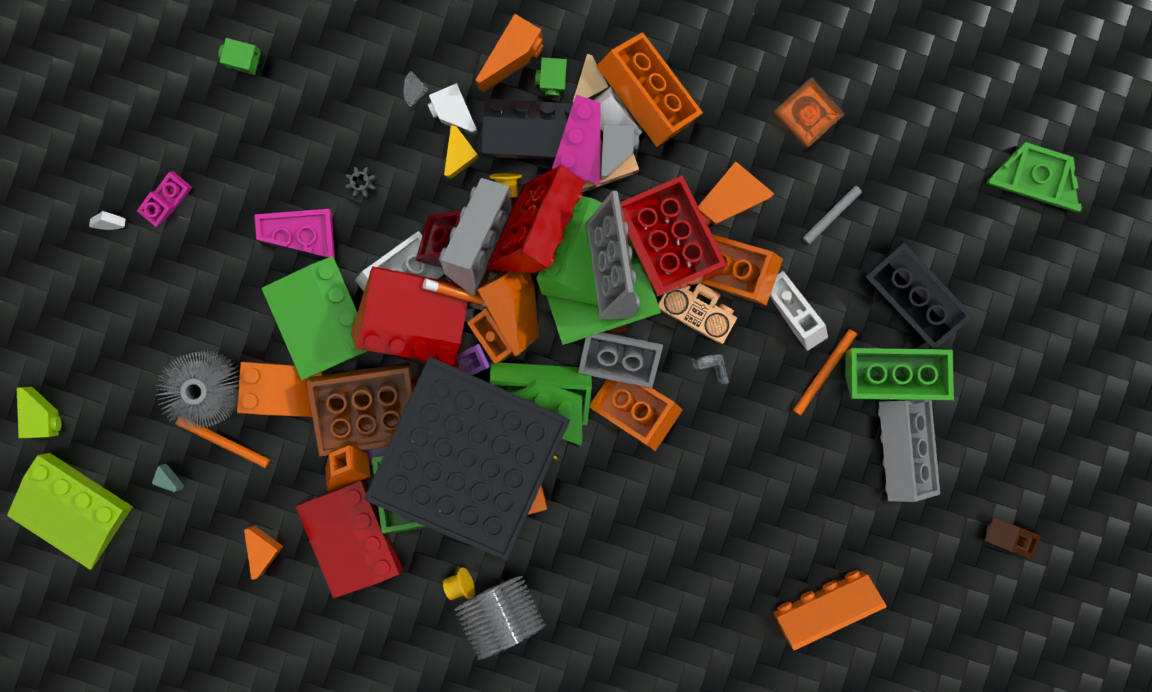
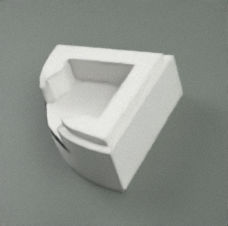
[89,211,125,230]

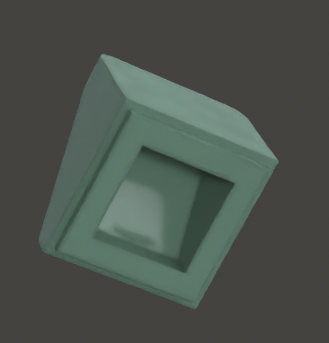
[152,464,184,492]

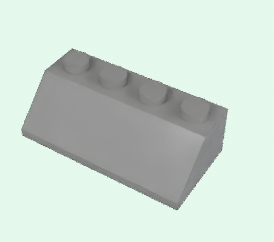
[439,178,512,295]
[878,400,940,502]

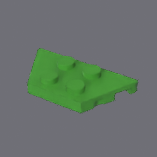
[986,142,1082,212]
[513,379,582,445]

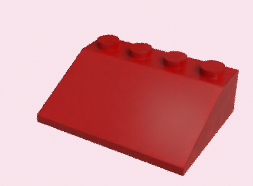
[485,165,585,273]
[620,175,727,296]
[351,266,468,365]
[296,479,403,598]

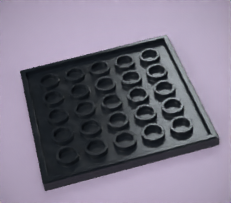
[364,356,570,561]

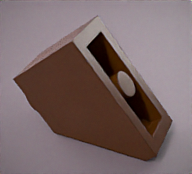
[985,518,1041,559]

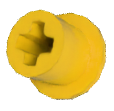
[490,173,522,197]
[443,567,475,600]

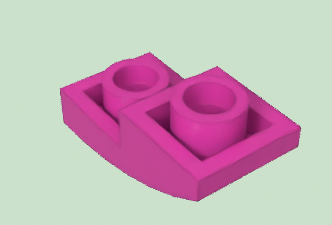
[137,171,192,227]

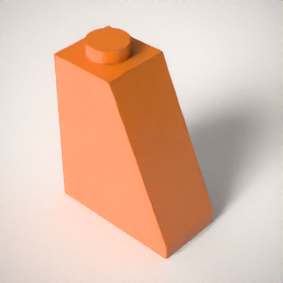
[698,162,774,226]

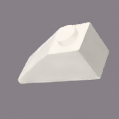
[770,271,828,351]

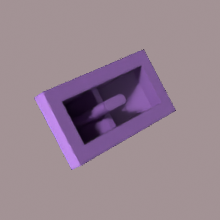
[450,344,491,375]

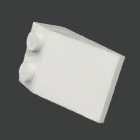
[355,231,444,291]

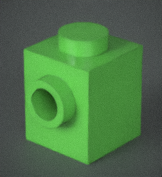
[535,58,567,97]

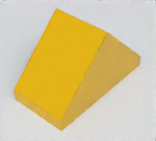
[444,125,479,179]

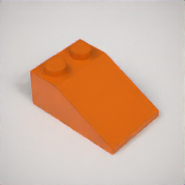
[476,14,544,92]
[700,234,783,306]
[478,271,539,356]
[237,362,322,417]
[589,379,683,451]

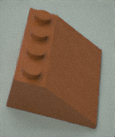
[307,362,414,457]

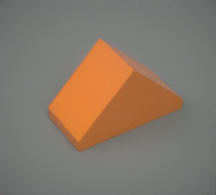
[244,526,283,580]

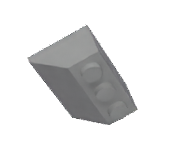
[578,332,663,388]

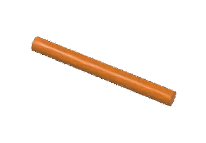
[793,329,857,416]
[176,416,270,468]

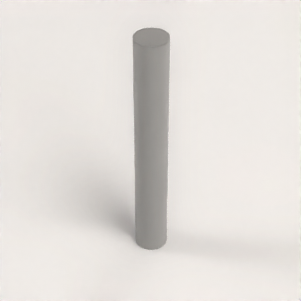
[802,186,862,245]

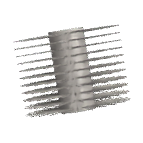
[156,351,240,430]
[455,576,545,660]

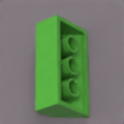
[845,348,954,401]
[490,362,592,425]

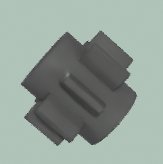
[345,167,377,198]

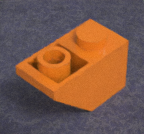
[325,445,370,492]

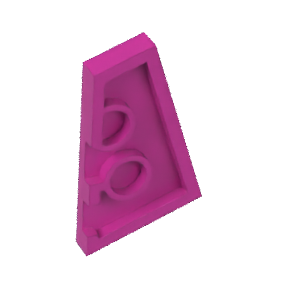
[552,95,601,184]
[255,209,335,259]

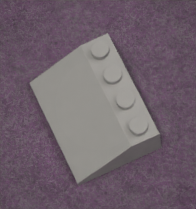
[586,191,640,320]

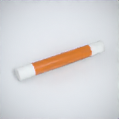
[423,279,487,307]

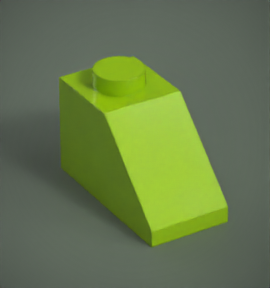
[17,387,61,438]

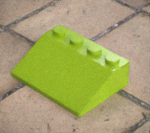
[7,453,132,570]

